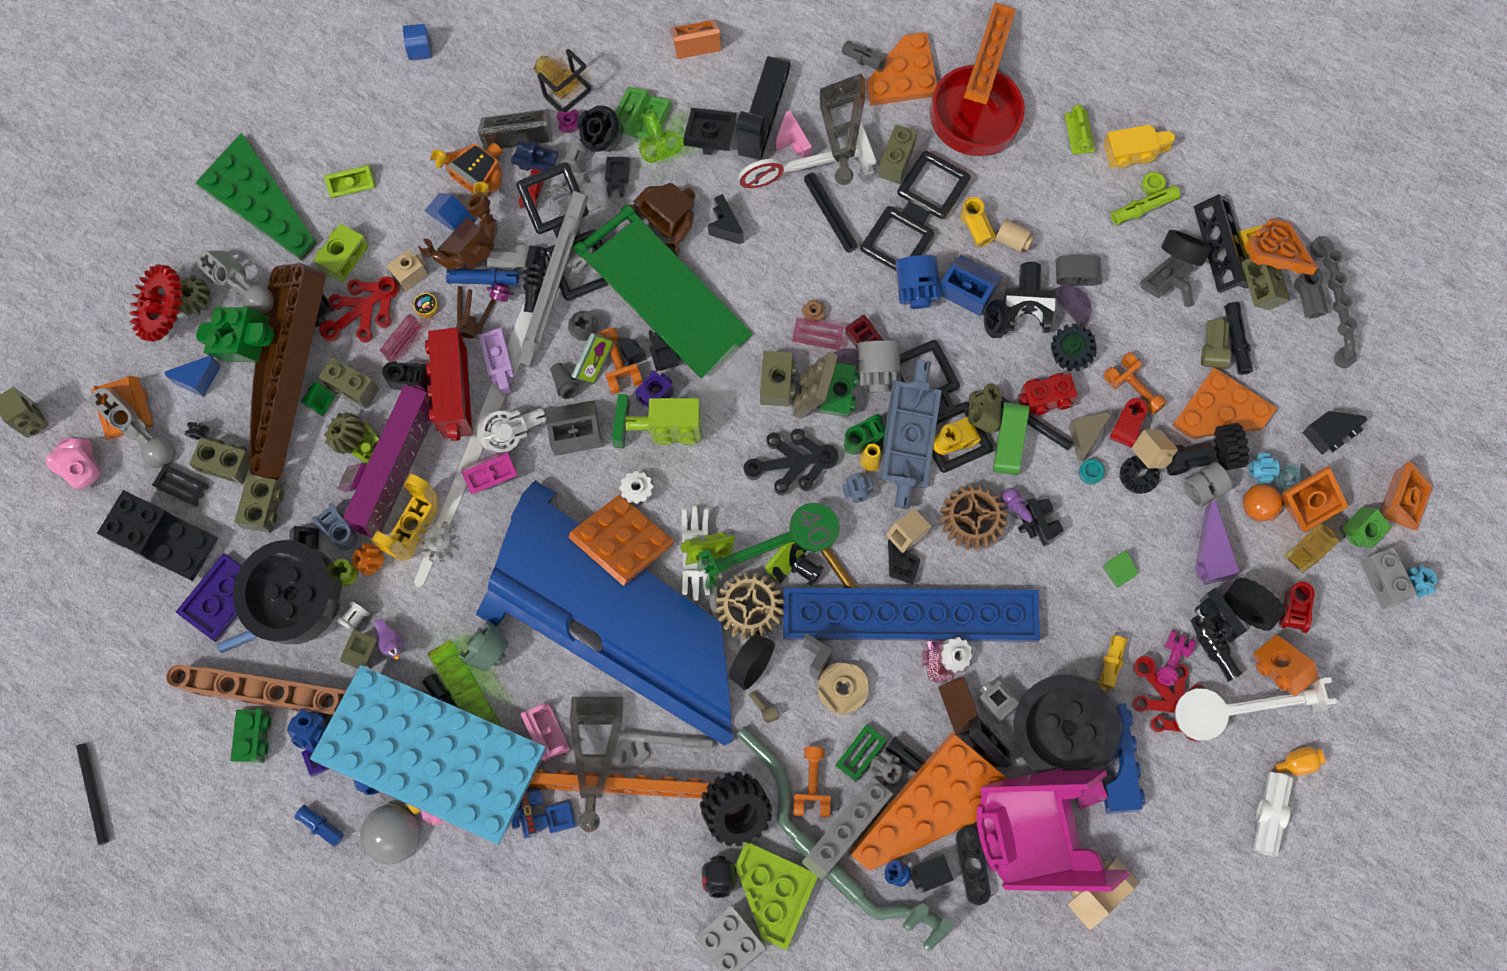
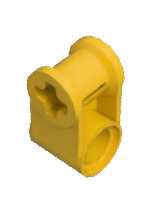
[933,417,981,455]

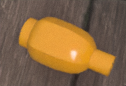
[1274,746,1326,776]

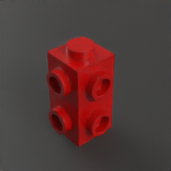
[1018,373,1078,416]

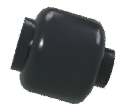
[701,856,737,898]

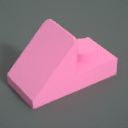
[776,110,812,158]

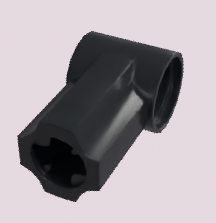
[1166,442,1216,476]

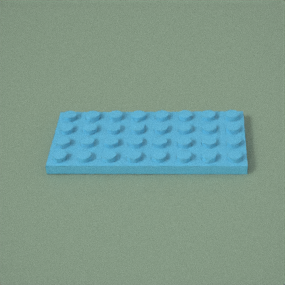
[310,665,547,846]

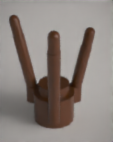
[456,286,496,339]

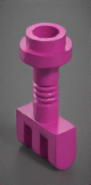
[1157,630,1196,686]

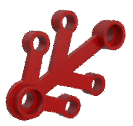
[319,276,400,343]
[1132,656,1205,742]

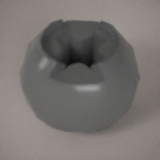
[568,311,598,341]

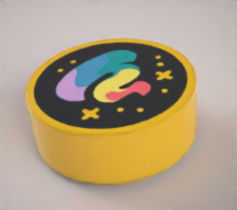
[413,293,439,318]

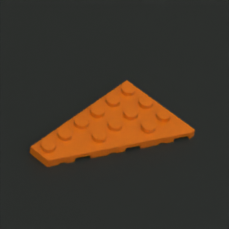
[848,732,1008,871]

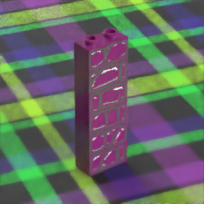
[343,385,433,538]

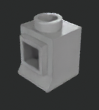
[978,680,1019,724]

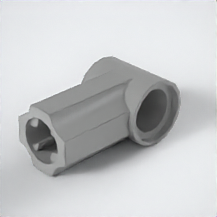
[487,245,529,276]

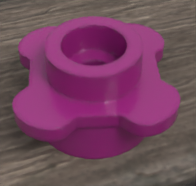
[556,109,579,133]
[487,283,514,302]

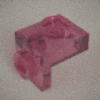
[922,642,954,683]

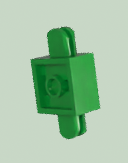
[196,307,274,363]

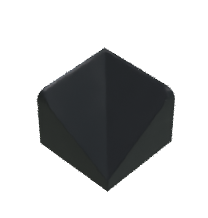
[618,337,647,366]

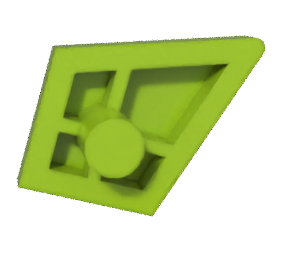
[352,420,379,465]

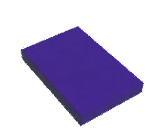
[175,553,242,642]

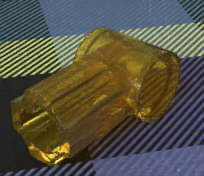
[533,56,579,99]

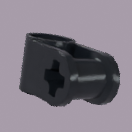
[382,361,428,393]

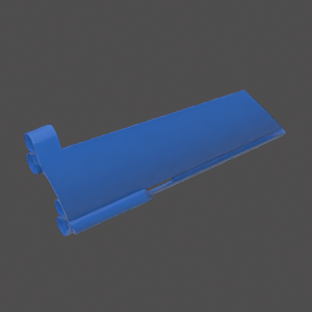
[476,480,733,746]

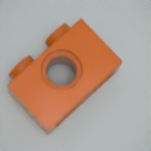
[1254,634,1319,697]

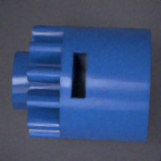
[895,255,941,309]

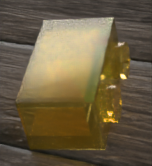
[1284,523,1339,574]

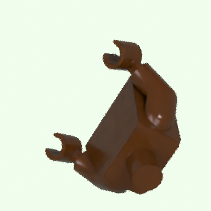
[629,183,695,256]

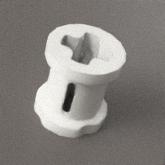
[336,601,370,632]

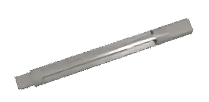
[518,191,588,367]

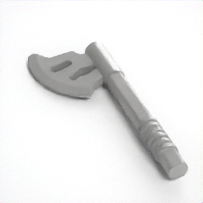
[606,731,713,770]

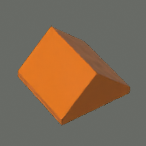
[671,19,721,59]
[1380,462,1433,530]
[1282,466,1348,533]

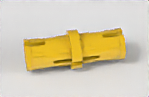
[1099,635,1128,689]

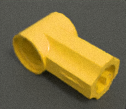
[960,197,996,247]

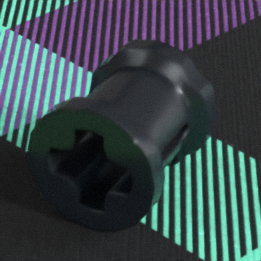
[791,553,824,586]

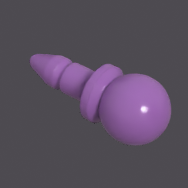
[1001,488,1033,522]

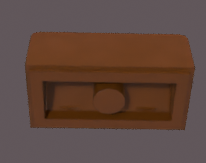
[938,677,979,736]

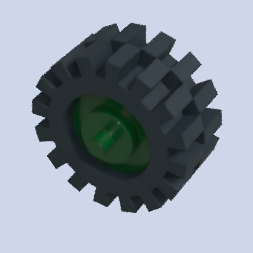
[1051,324,1097,371]

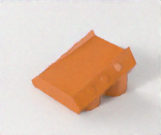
[91,376,153,440]

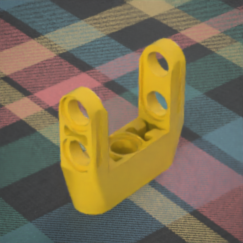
[371,474,439,561]

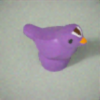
[375,619,405,660]

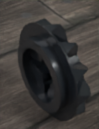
[984,299,1012,338]
[1119,455,1160,494]

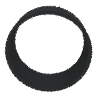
[729,634,775,690]

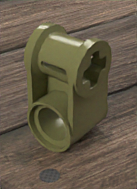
[968,383,1002,434]

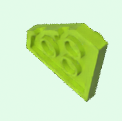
[735,842,818,951]

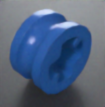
[884,860,911,887]

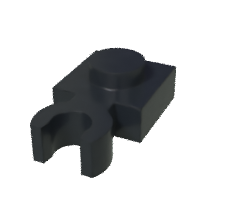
[605,157,631,197]
[648,330,679,372]

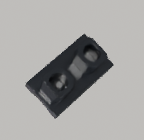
[1018,498,1064,547]

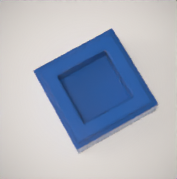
[544,801,577,834]

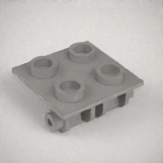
[695,905,766,971]

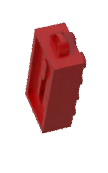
[425,327,473,441]

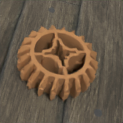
[940,484,1008,551]

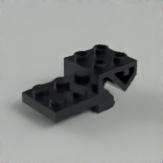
[97,490,218,582]

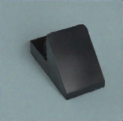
[708,194,744,244]
[968,716,1011,768]

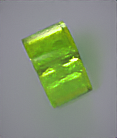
[638,112,684,163]

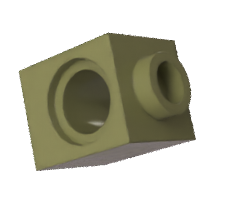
[340,629,377,669]

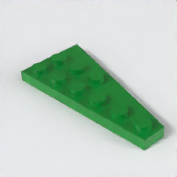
[195,133,317,261]

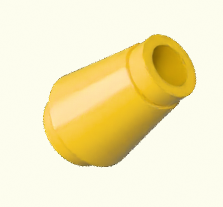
[859,444,882,471]

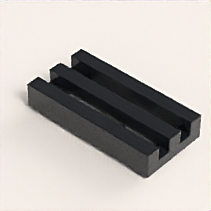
[152,464,209,507]

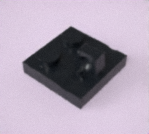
[683,108,737,155]
[1194,587,1247,643]

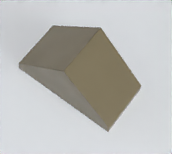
[1069,412,1111,462]

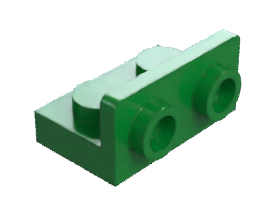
[230,708,272,763]

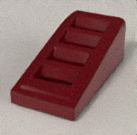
[845,314,884,349]

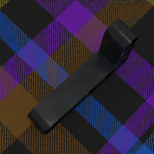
[736,56,791,160]

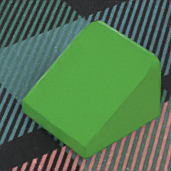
[1102,550,1138,588]

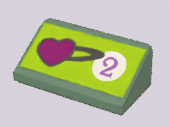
[572,333,614,384]

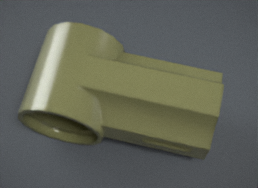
[1201,319,1231,369]

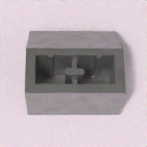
[547,400,603,456]

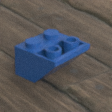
[940,255,1003,316]

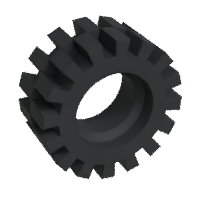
[1214,423,1249,471]

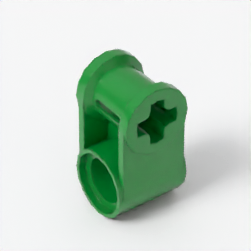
[843,414,886,455]

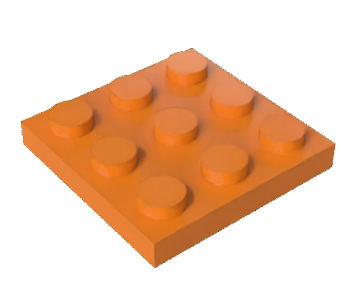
[568,494,674,586]

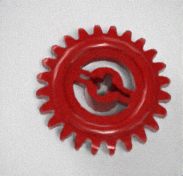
[129,264,183,342]

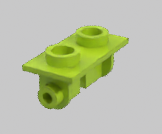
[1064,104,1095,155]
[681,532,735,565]

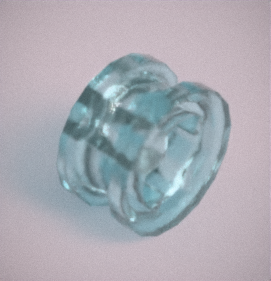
[1275,465,1301,490]

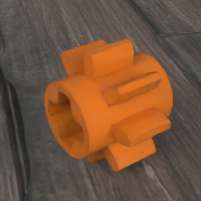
[352,544,384,575]

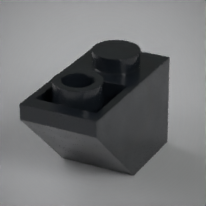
[1302,411,1368,455]

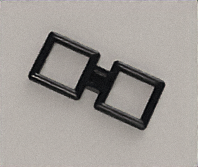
[860,151,971,271]
[516,162,609,301]
[900,340,993,473]

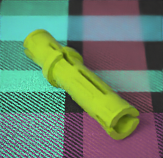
[1110,185,1181,226]

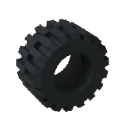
[700,772,772,846]

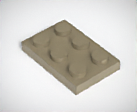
[792,352,838,419]

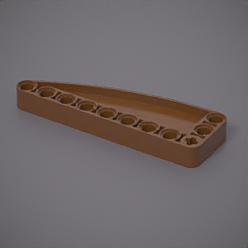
[250,263,326,480]

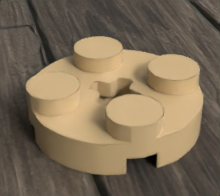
[818,662,869,715]

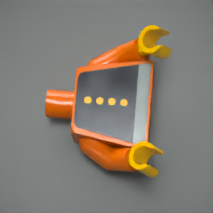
[430,143,503,196]

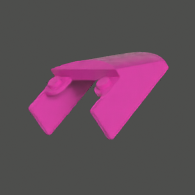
[977,768,1129,892]

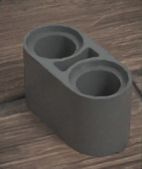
[1055,255,1102,286]

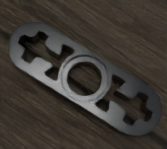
[955,826,991,906]

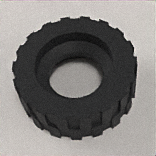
[1223,577,1285,631]

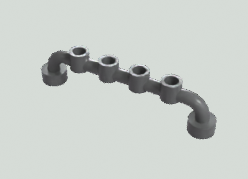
[1310,236,1357,368]

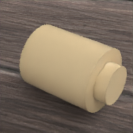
[995,219,1034,253]

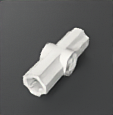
[1253,772,1293,857]

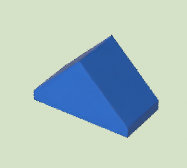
[425,193,476,232]
[165,355,220,397]

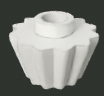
[619,471,654,504]
[937,637,973,673]

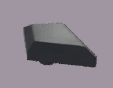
[888,539,920,585]

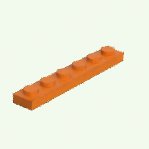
[964,2,1016,104]

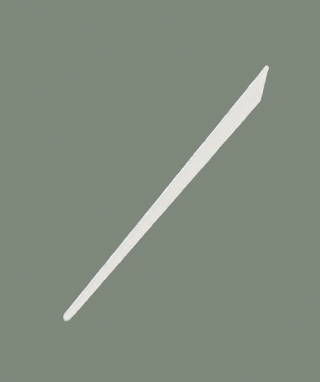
[414,301,533,588]

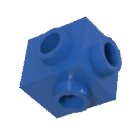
[287,708,327,752]

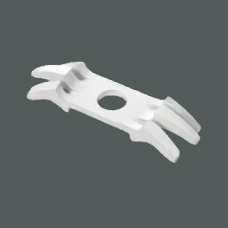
[681,506,710,601]

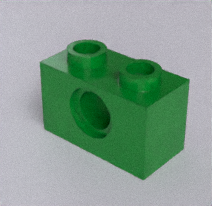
[817,363,859,417]

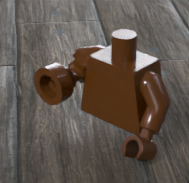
[418,193,498,271]

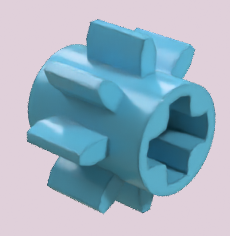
[1249,453,1279,484]
[1406,564,1439,598]

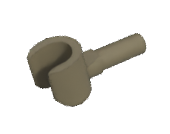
[749,691,779,723]

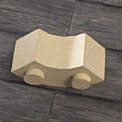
[1067,858,1139,930]

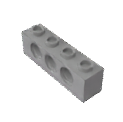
[802,777,893,880]

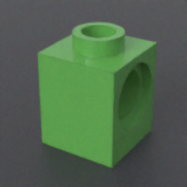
[1342,507,1392,548]

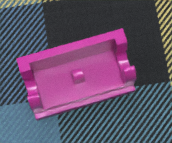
[461,451,517,495]

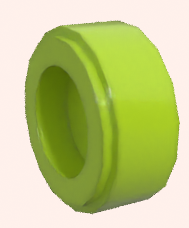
[1141,172,1166,196]

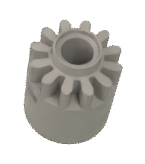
[857,341,901,393]

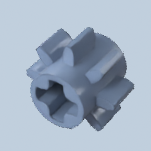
[842,473,874,503]

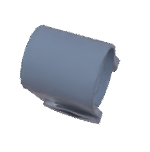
[312,503,358,550]

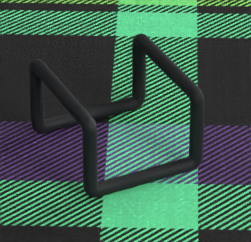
[537,49,592,113]

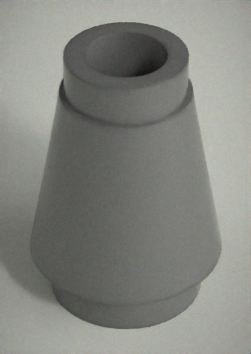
[550,363,580,399]

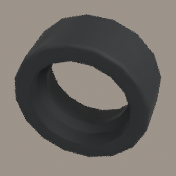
[1161,229,1211,266]

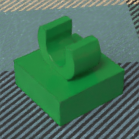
[301,382,335,416]

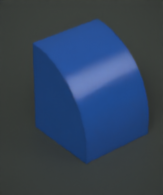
[403,24,432,60]

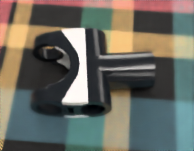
[1004,262,1055,334]

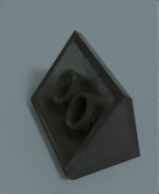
[478,109,553,150]

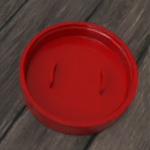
[929,65,1025,156]

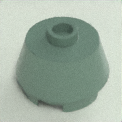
[458,620,509,672]

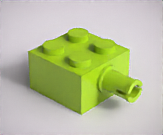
[625,398,702,446]

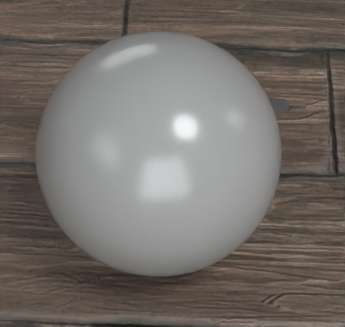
[360,804,420,864]

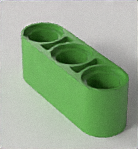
[993,402,1029,476]

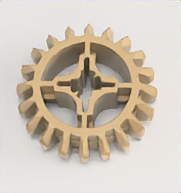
[716,572,784,640]

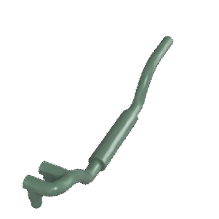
[737,726,954,951]

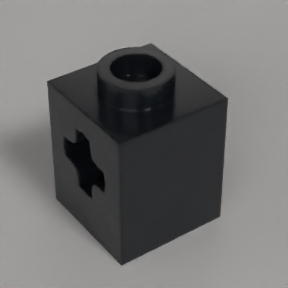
[911,855,954,893]

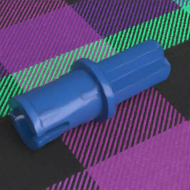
[294,805,344,846]

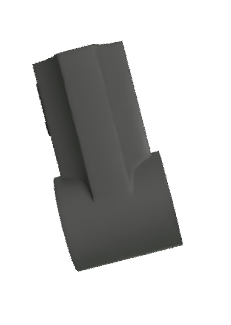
[1294,269,1328,319]

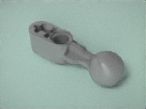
[198,250,274,314]
[90,387,175,468]

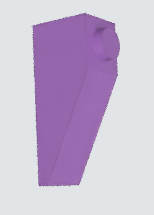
[1195,501,1240,585]

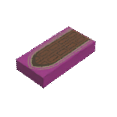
[337,463,367,492]

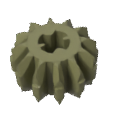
[179,275,212,317]
[324,412,367,455]

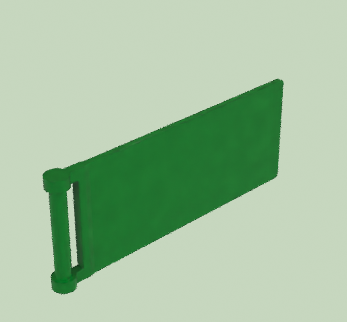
[573,204,752,378]

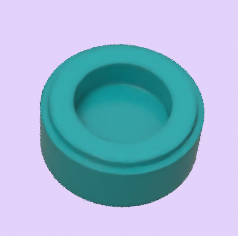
[1079,459,1105,485]

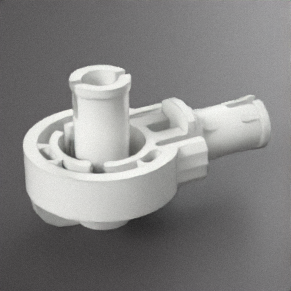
[477,408,546,453]

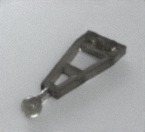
[820,73,865,185]
[570,697,624,832]

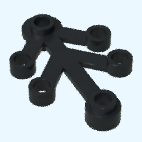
[744,429,839,495]

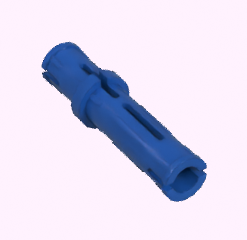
[446,268,519,287]

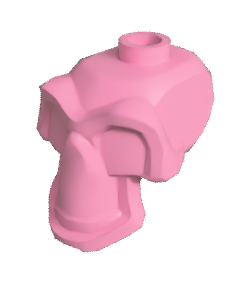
[46,438,101,490]

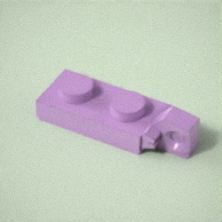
[479,327,514,395]

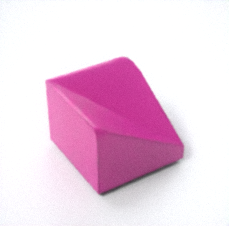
[1075,780,1108,809]

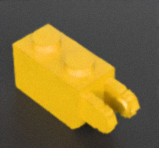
[1103,124,1175,168]

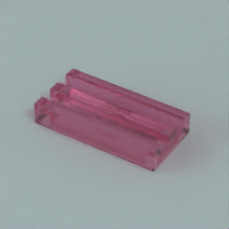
[380,314,421,362]
[792,318,844,350]

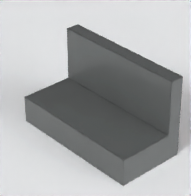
[803,633,833,680]

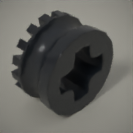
[184,422,210,440]

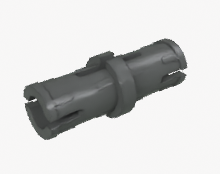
[842,41,887,72]

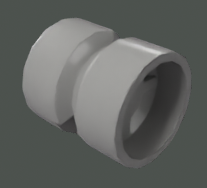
[1183,462,1232,507]

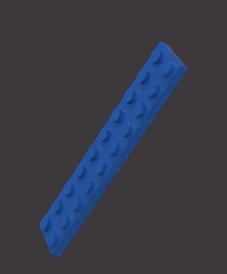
[783,588,1040,642]

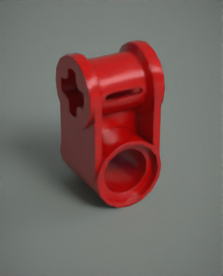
[1109,398,1148,448]
[1279,582,1315,634]

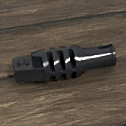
[523,246,546,313]
[1190,616,1243,682]

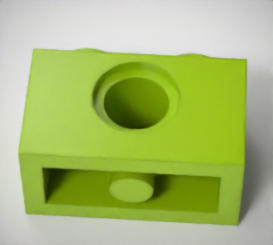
[313,223,369,283]

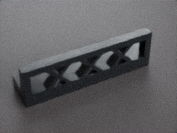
[1193,194,1249,293]

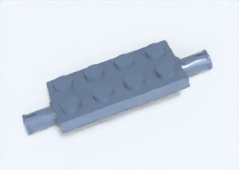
[878,359,942,509]

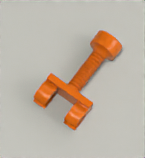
[600,328,643,394]
[1103,352,1167,415]
[794,747,831,818]

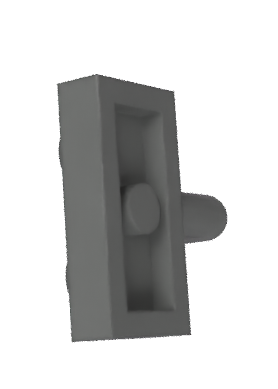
[1140,255,1194,307]

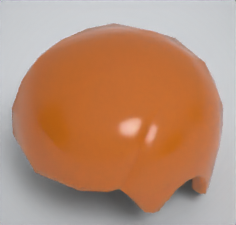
[1243,484,1282,522]

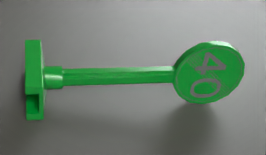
[697,503,840,590]

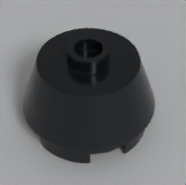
[577,105,623,152]

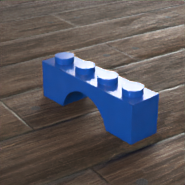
[1104,703,1145,814]

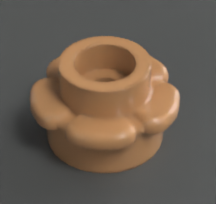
[802,300,826,323]

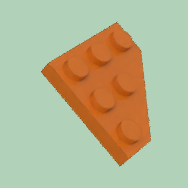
[866,32,937,106]
[1244,218,1318,275]
[1172,367,1277,440]

